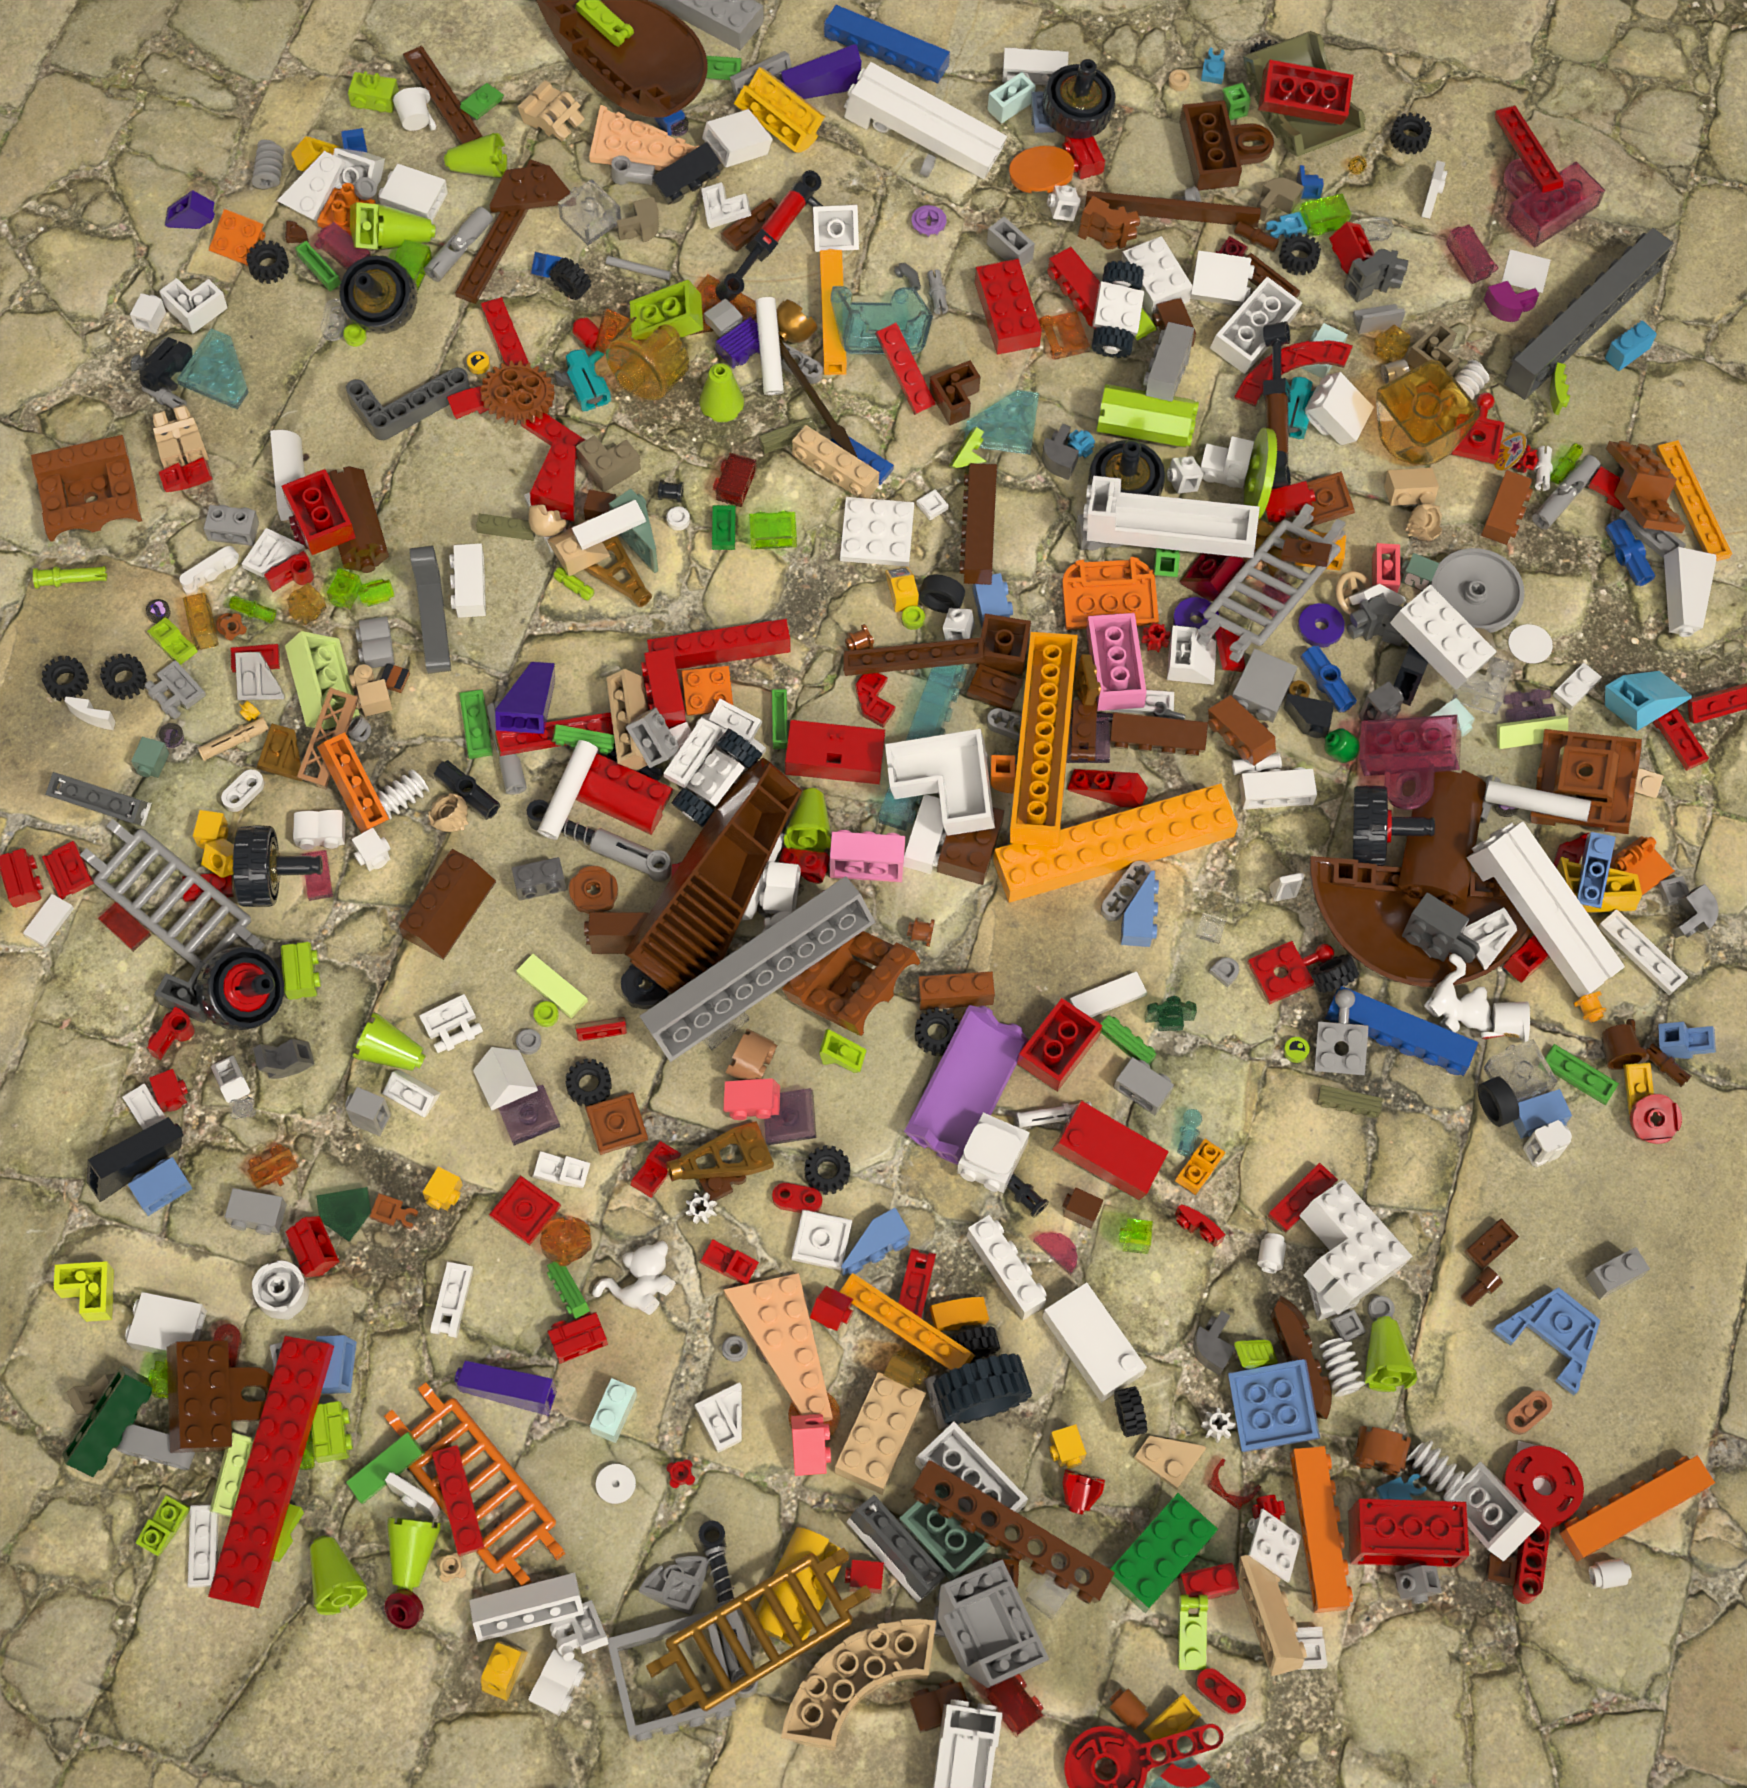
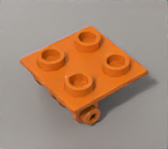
[209,209,266,266]
[682,666,733,716]
[1610,836,1675,895]

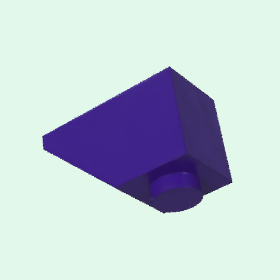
[165,190,215,229]

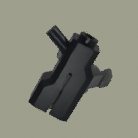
[130,337,193,392]

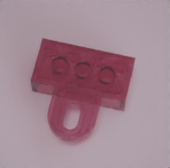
[1503,158,1605,248]
[1359,714,1461,810]

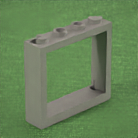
[607,1610,737,1742]

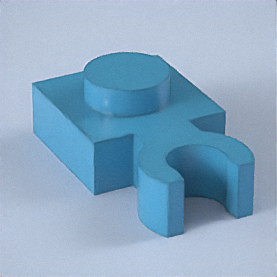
[1201,48,1226,84]
[1265,212,1307,238]
[1375,1474,1427,1500]

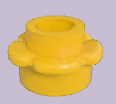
[239,700,261,722]

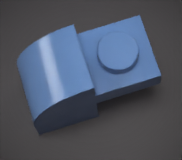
[1658,1022,1716,1059]

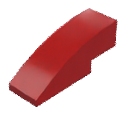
[1503,935,1550,983]

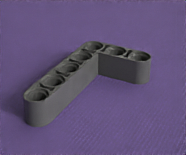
[346,368,470,440]
[409,545,451,674]

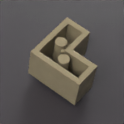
[1406,321,1460,389]
[576,435,641,492]

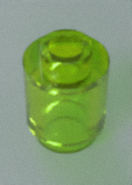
[358,579,395,607]

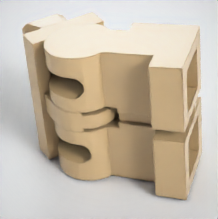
[518,80,585,141]
[153,404,209,469]

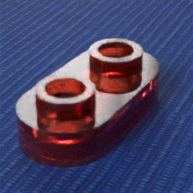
[213,1324,242,1368]

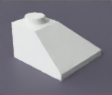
[331,148,385,193]

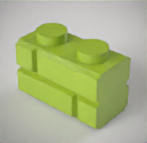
[281,942,321,1000]
[311,1401,353,1463]

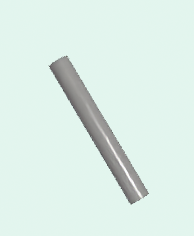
[606,256,672,280]

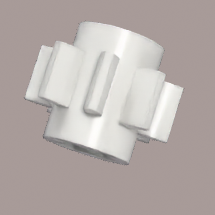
[686,1193,717,1224]
[1201,1408,1235,1443]

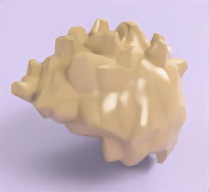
[1405,503,1442,541]
[428,793,469,832]

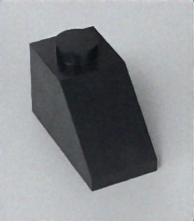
[1284,694,1334,738]

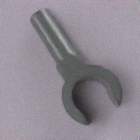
[1153,702,1185,720]

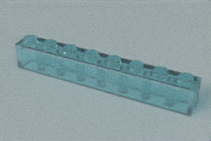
[879,664,967,831]

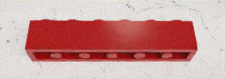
[647,619,791,670]

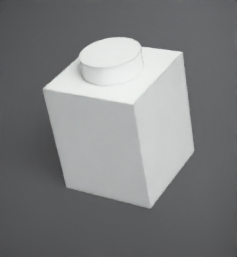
[130,293,166,333]

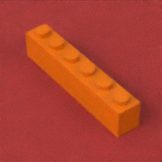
[1290,1446,1353,1613]
[1560,1455,1715,1562]

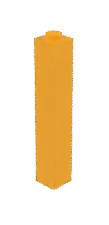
[820,249,847,375]

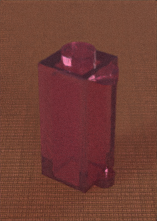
[314,222,371,270]
[1446,224,1499,284]

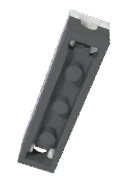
[45,772,152,826]
[847,1495,946,1602]

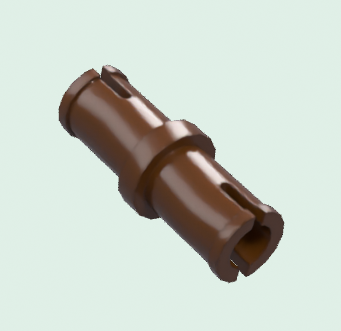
[1234,221,1279,252]
[1646,1043,1692,1088]

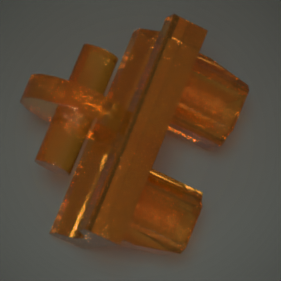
[247,1144,299,1189]

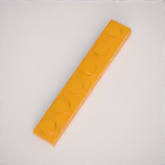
[1655,440,1732,561]
[839,1273,975,1370]

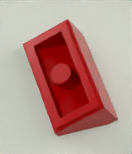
[576,1017,627,1042]

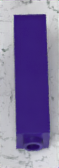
[781,44,861,99]
[495,662,555,734]
[455,1361,557,1416]

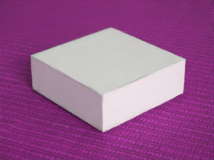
[916,489,949,520]

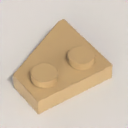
[1134,1436,1206,1490]

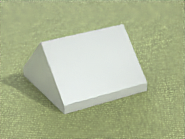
[813,204,859,252]
[473,1047,538,1111]

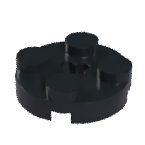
[621,964,669,1009]

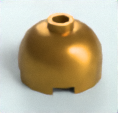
[776,299,818,343]

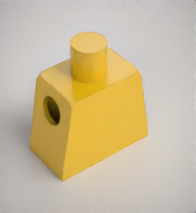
[481,1642,528,1701]

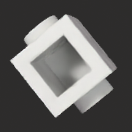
[943,608,975,641]
[352,828,391,871]

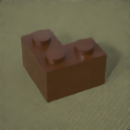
[929,360,981,426]

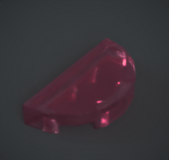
[1033,1233,1078,1276]

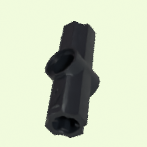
[434,760,500,820]

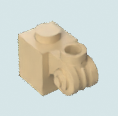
[349,665,393,717]

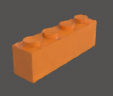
[317,732,389,833]

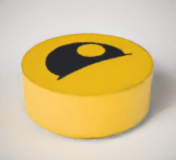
[467,351,490,374]

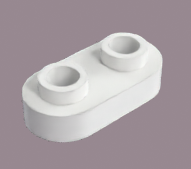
[221,770,264,812]

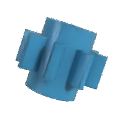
[1067,429,1095,458]

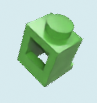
[1222,83,1251,121]

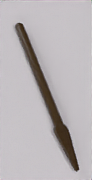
[779,340,858,458]

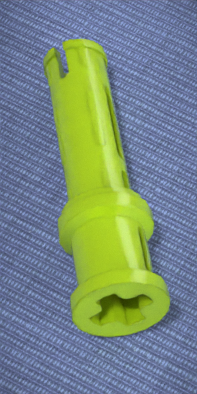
[33,566,107,589]

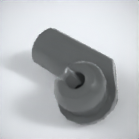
[894,263,921,292]

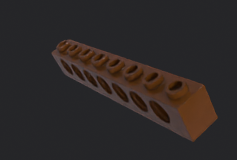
[910,1460,1115,1604]

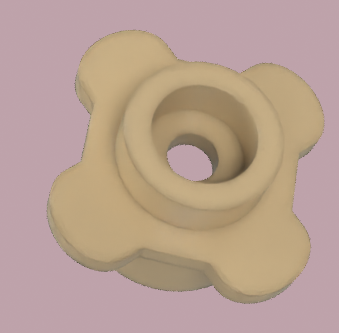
[437,1552,466,1583]

